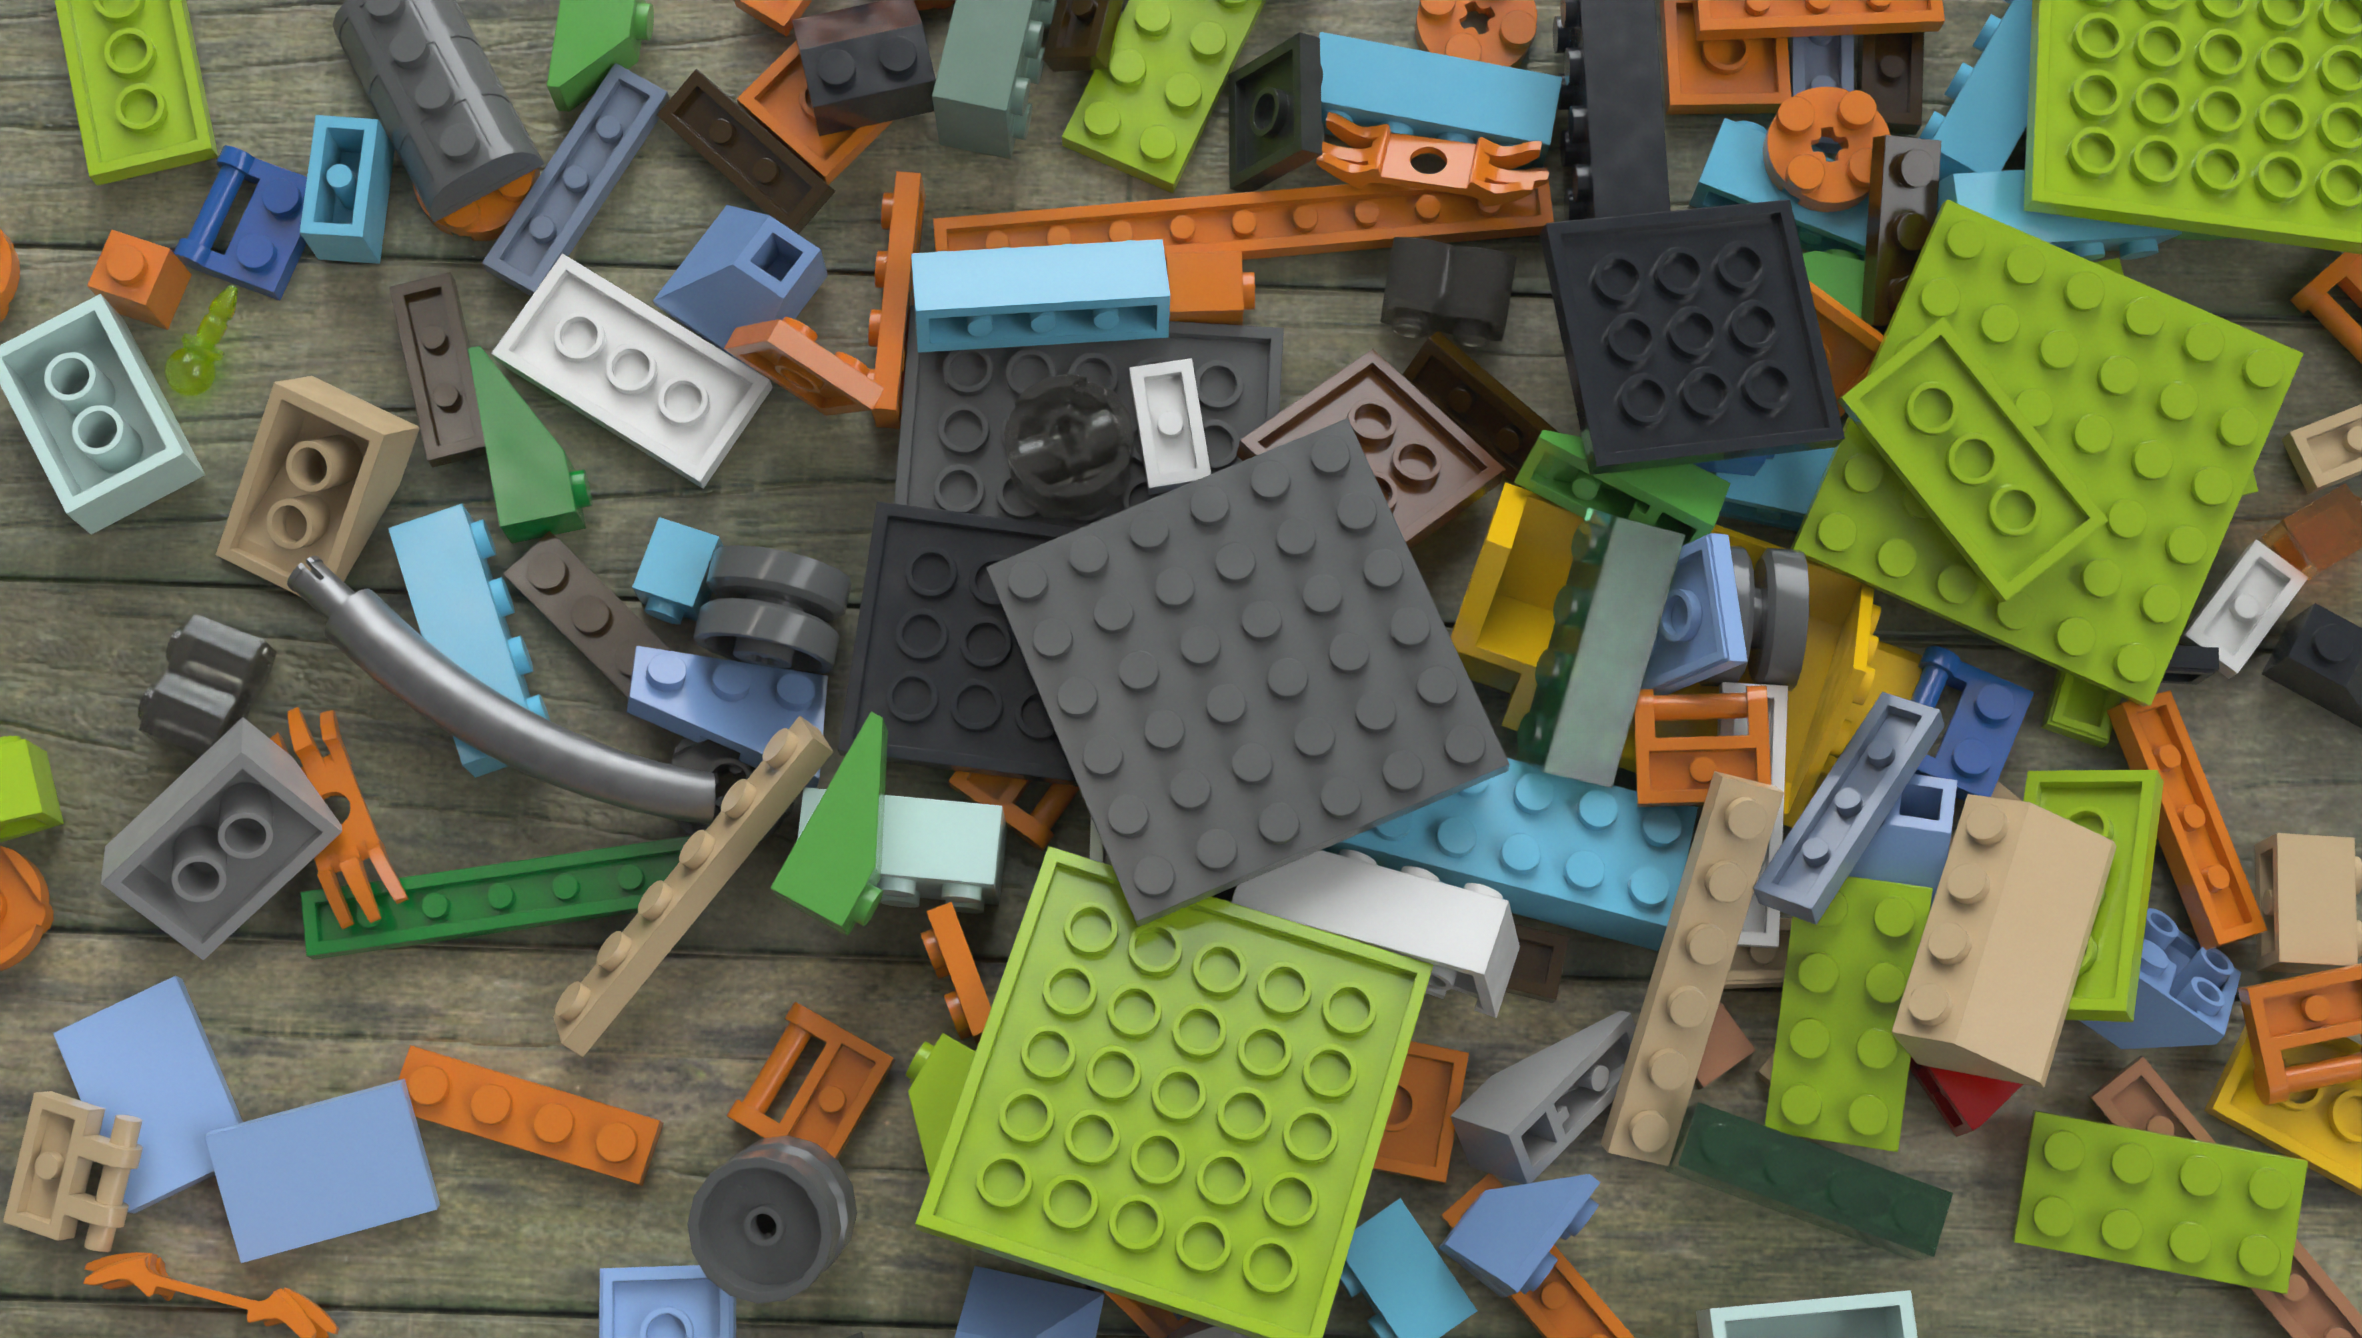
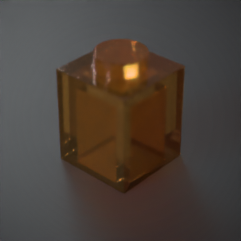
[2261,483,2362,585]

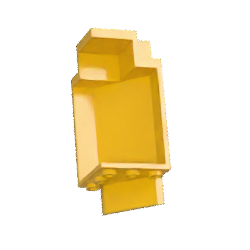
[1450,482,1922,828]

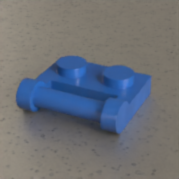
[173,145,307,301]
[1910,646,2034,801]

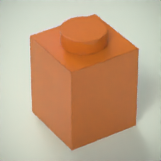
[87,230,192,330]
[1166,251,1255,325]

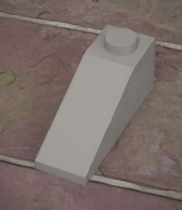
[1450,1011,1636,1184]

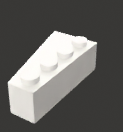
[1231,849,1520,1018]

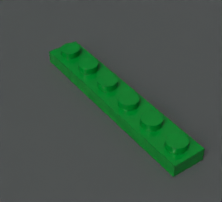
[301,836,691,960]

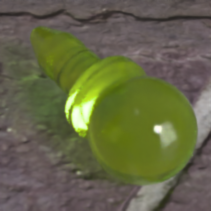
[164,285,238,396]

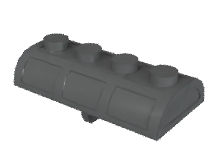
[333,0,544,222]

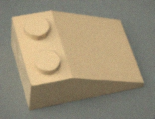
[216,376,420,597]

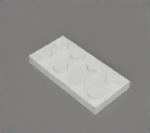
[491,253,773,489]

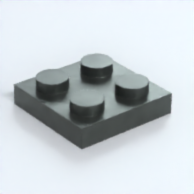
[1228,32,1324,193]

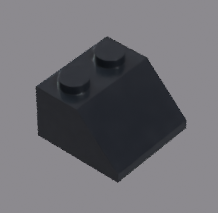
[792,0,936,136]

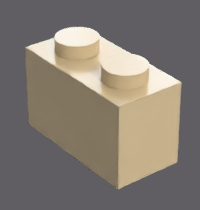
[2255,833,2362,974]

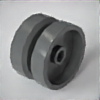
[693,545,852,674]
[1698,546,1809,691]
[687,1135,857,1304]

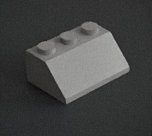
[101,717,342,960]

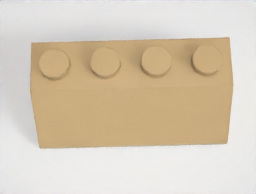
[1892,794,2117,1088]

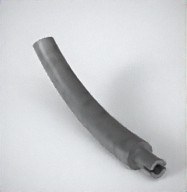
[287,556,715,825]

